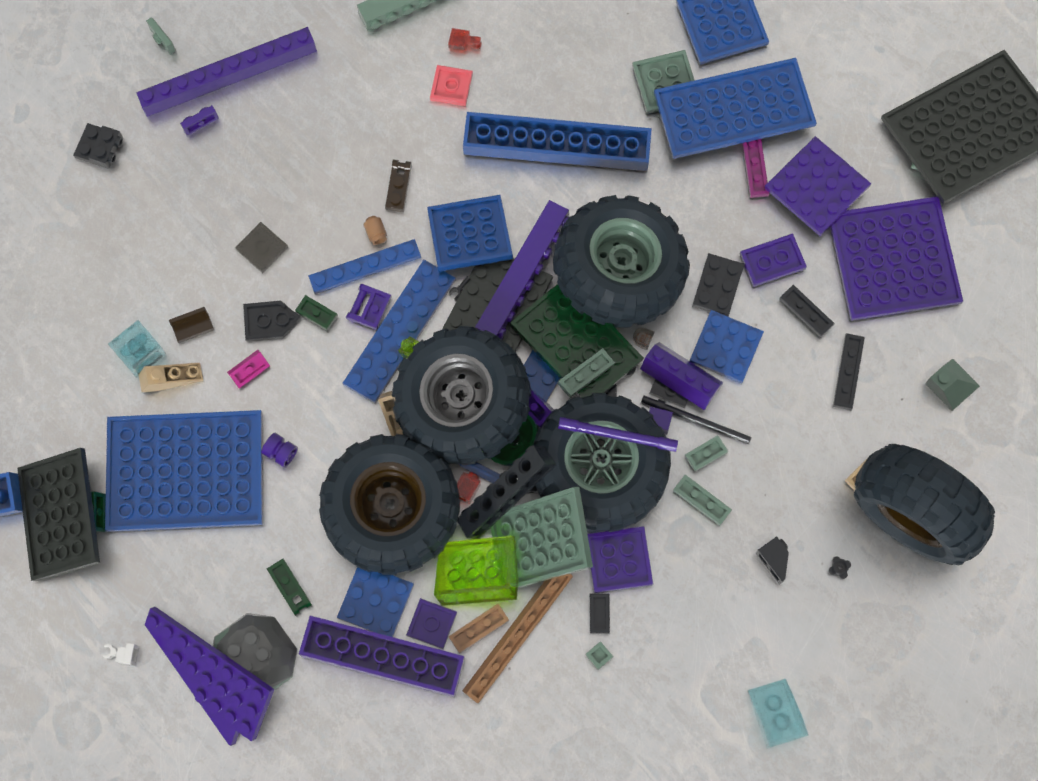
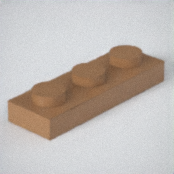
[448,604,509,654]

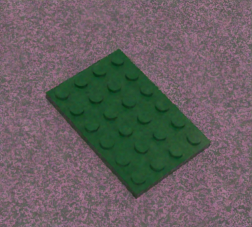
[510,284,644,398]

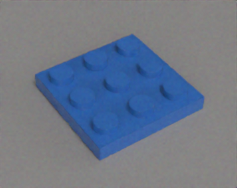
[689,310,764,384]
[337,567,414,637]

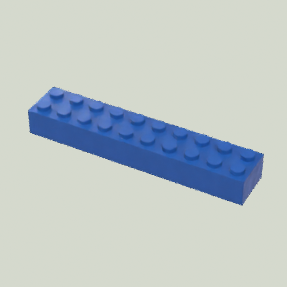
[463,112,652,171]

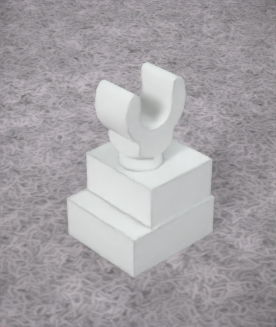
[102,643,139,666]

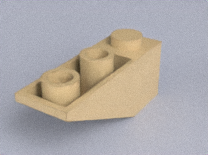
[138,362,203,392]

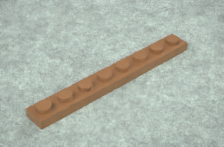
[462,574,573,703]

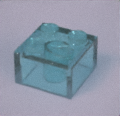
[108,320,166,378]

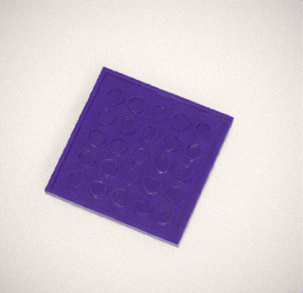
[830,196,963,321]

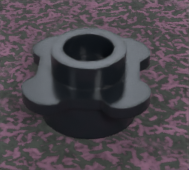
[829,556,851,579]

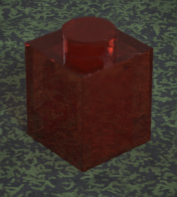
[457,472,481,504]

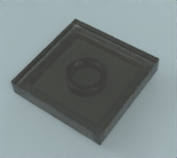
[235,222,288,274]

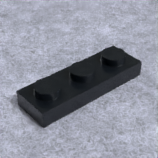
[779,285,835,338]

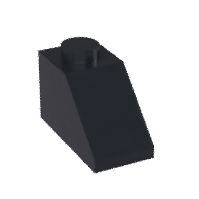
[756,536,789,585]

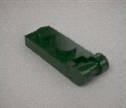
[267,559,312,616]

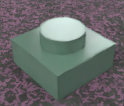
[585,641,614,670]

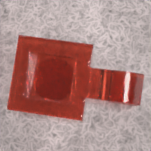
[448,28,482,50]

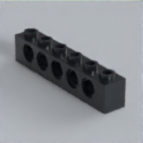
[457,445,556,539]

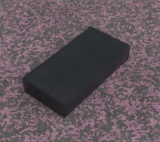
[590,594,610,634]

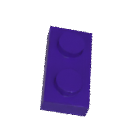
[180,105,219,136]

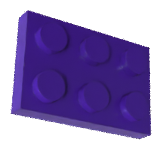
[740,233,807,287]

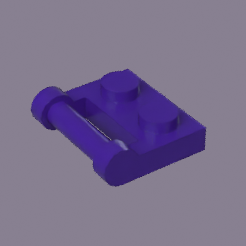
[346,284,392,330]

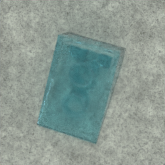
[748,679,808,749]

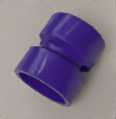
[261,432,298,468]

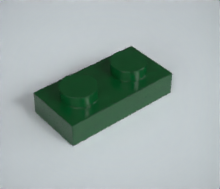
[295,295,338,331]

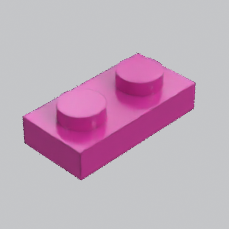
[227,350,270,389]

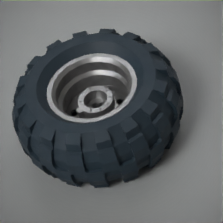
[392,326,531,465]

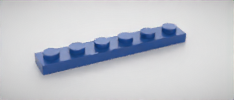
[308,239,421,294]

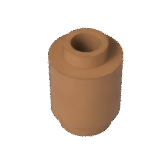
[363,216,387,245]

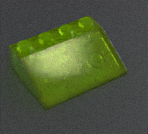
[434,536,518,606]

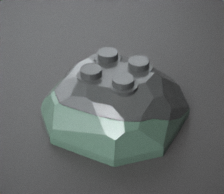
[213,613,297,690]

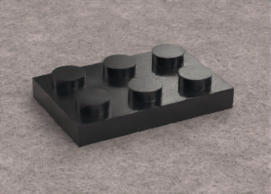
[692,253,744,317]

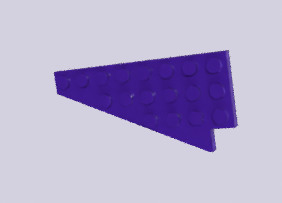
[145,607,274,746]

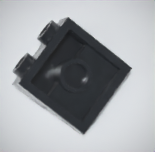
[73,123,123,169]

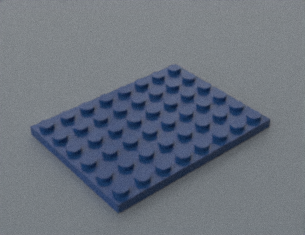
[105,410,263,532]

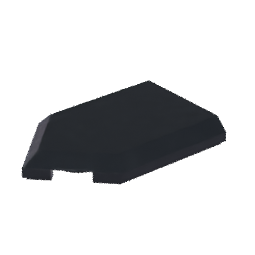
[243,300,301,341]

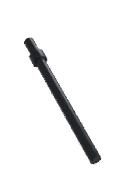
[641,395,752,444]

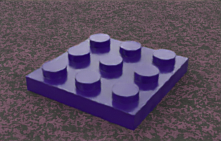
[587,526,653,593]

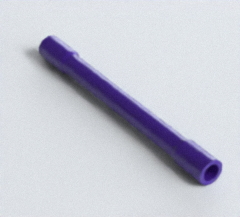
[558,417,678,452]

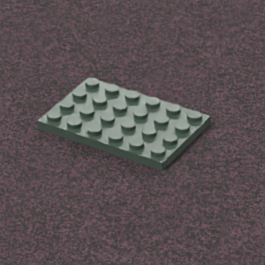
[491,487,593,592]

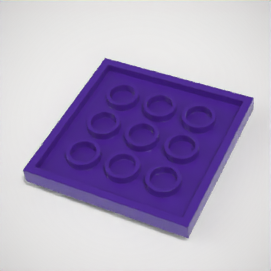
[765,136,871,236]

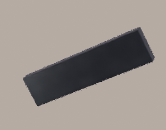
[833,333,865,410]

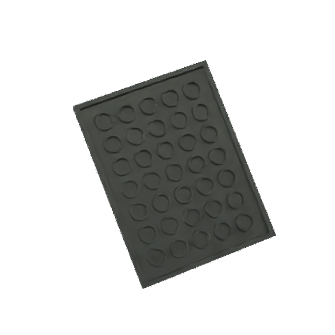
[881,49,1038,205]

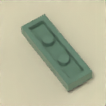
[557,348,615,398]
[673,474,732,526]

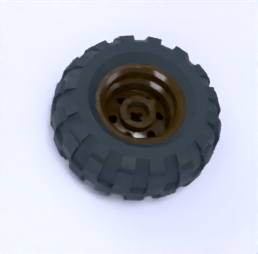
[319,434,460,575]
[854,443,995,566]

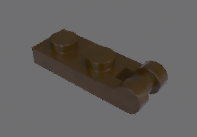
[385,159,412,212]

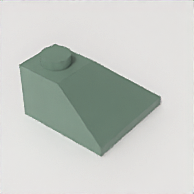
[925,359,980,411]

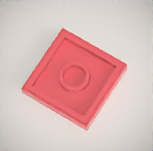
[430,65,473,106]

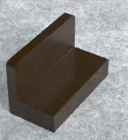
[169,307,214,343]

